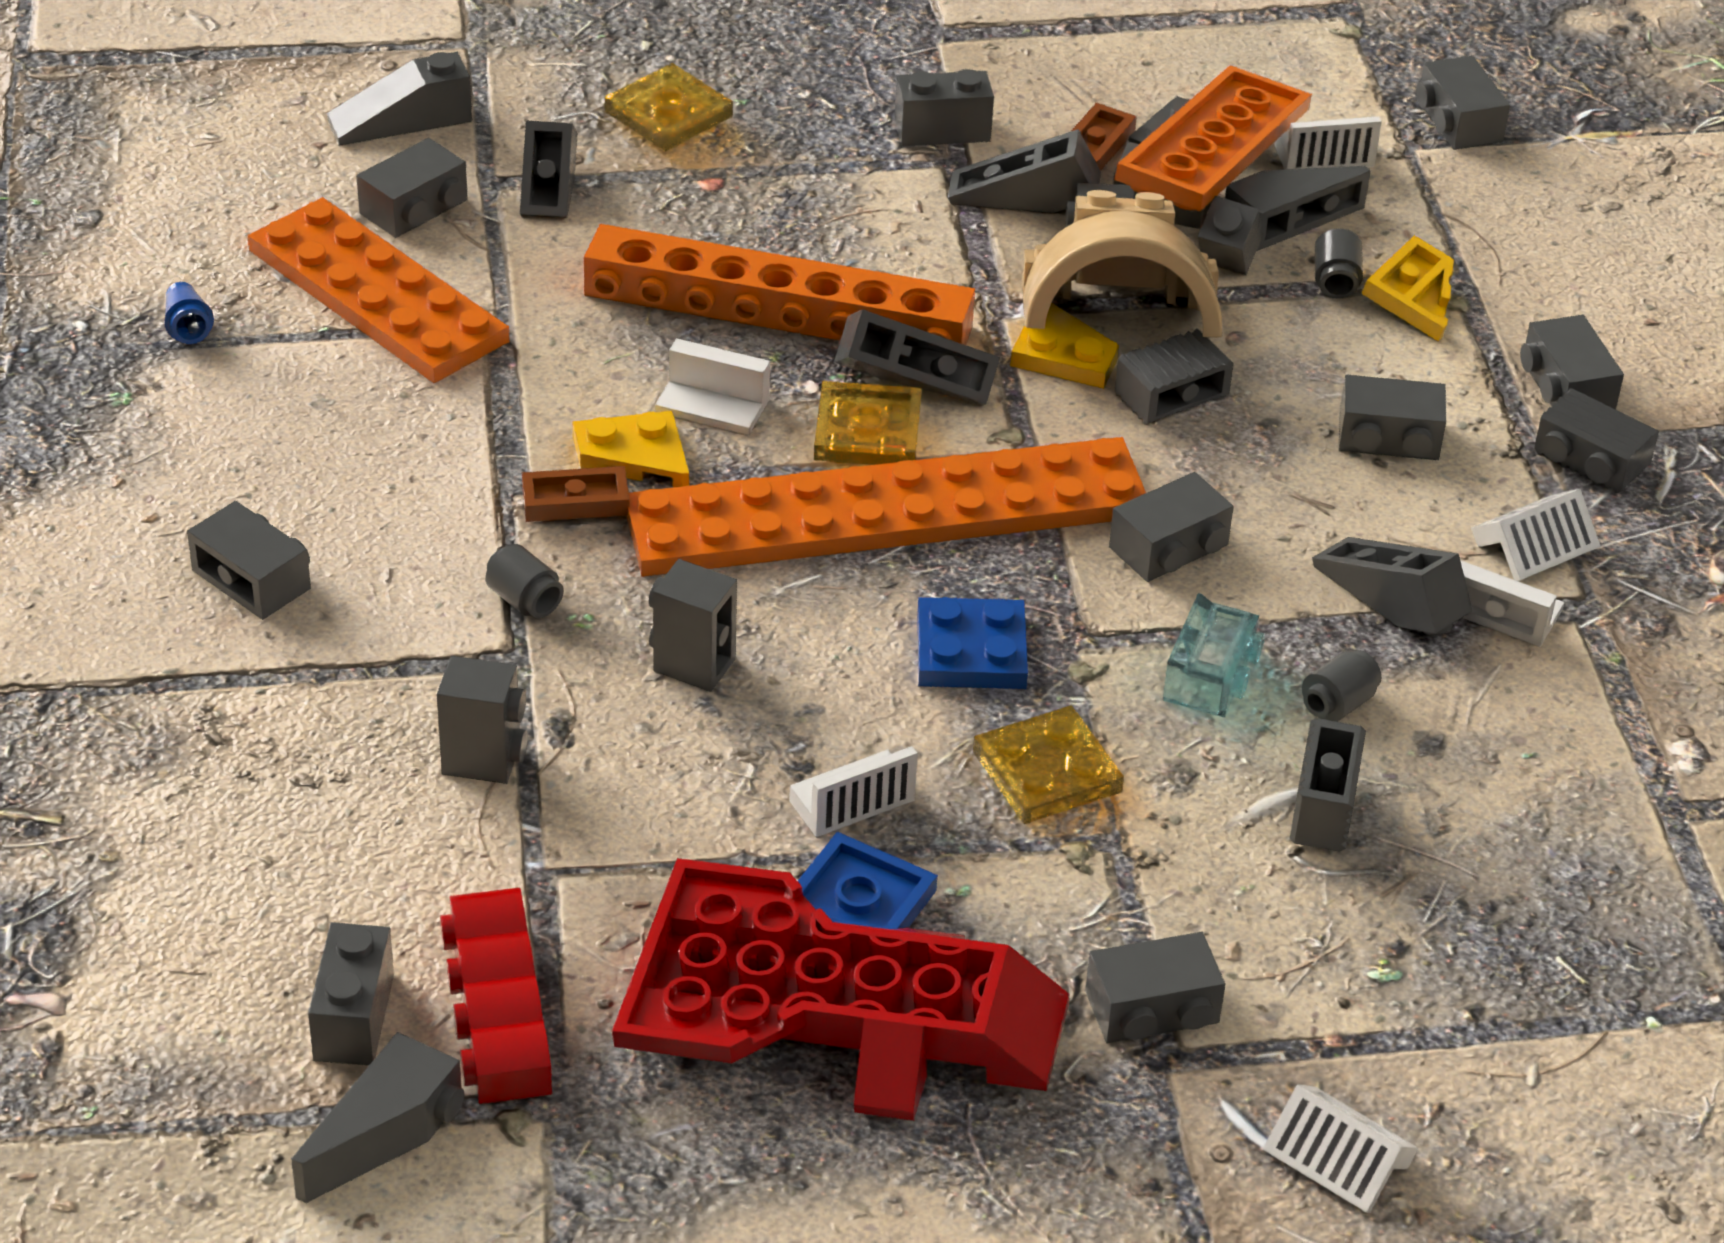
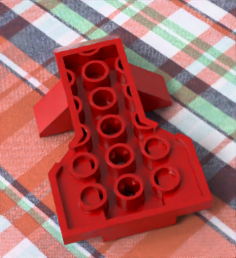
[612,858,1070,1121]

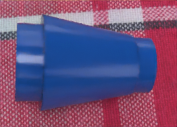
[164,282,214,344]

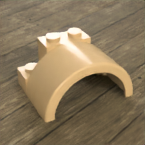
[1022,190,1223,337]

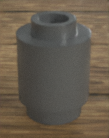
[1315,229,1363,299]
[485,544,564,618]
[1302,650,1382,722]

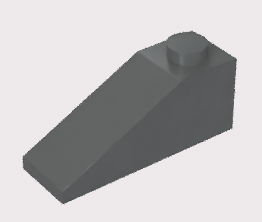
[327,51,472,146]
[947,129,1101,213]
[1225,166,1371,251]
[834,309,1000,405]
[1312,537,1472,636]
[291,1032,465,1203]

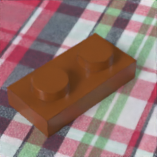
[1070,103,1137,171]
[522,466,630,522]

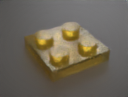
[604,63,733,152]
[814,381,922,465]
[973,705,1124,824]

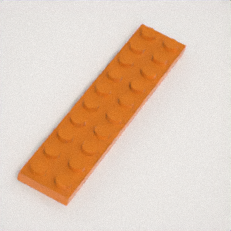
[626,437,1146,577]

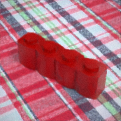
[440,887,552,1104]

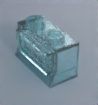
[1163,593,1265,718]

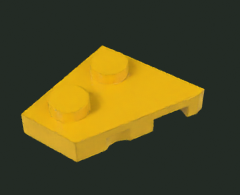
[1361,235,1454,341]
[1010,303,1119,389]
[572,411,689,487]

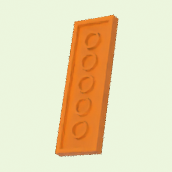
[1114,65,1312,211]
[247,197,510,384]

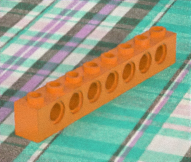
[583,224,975,345]

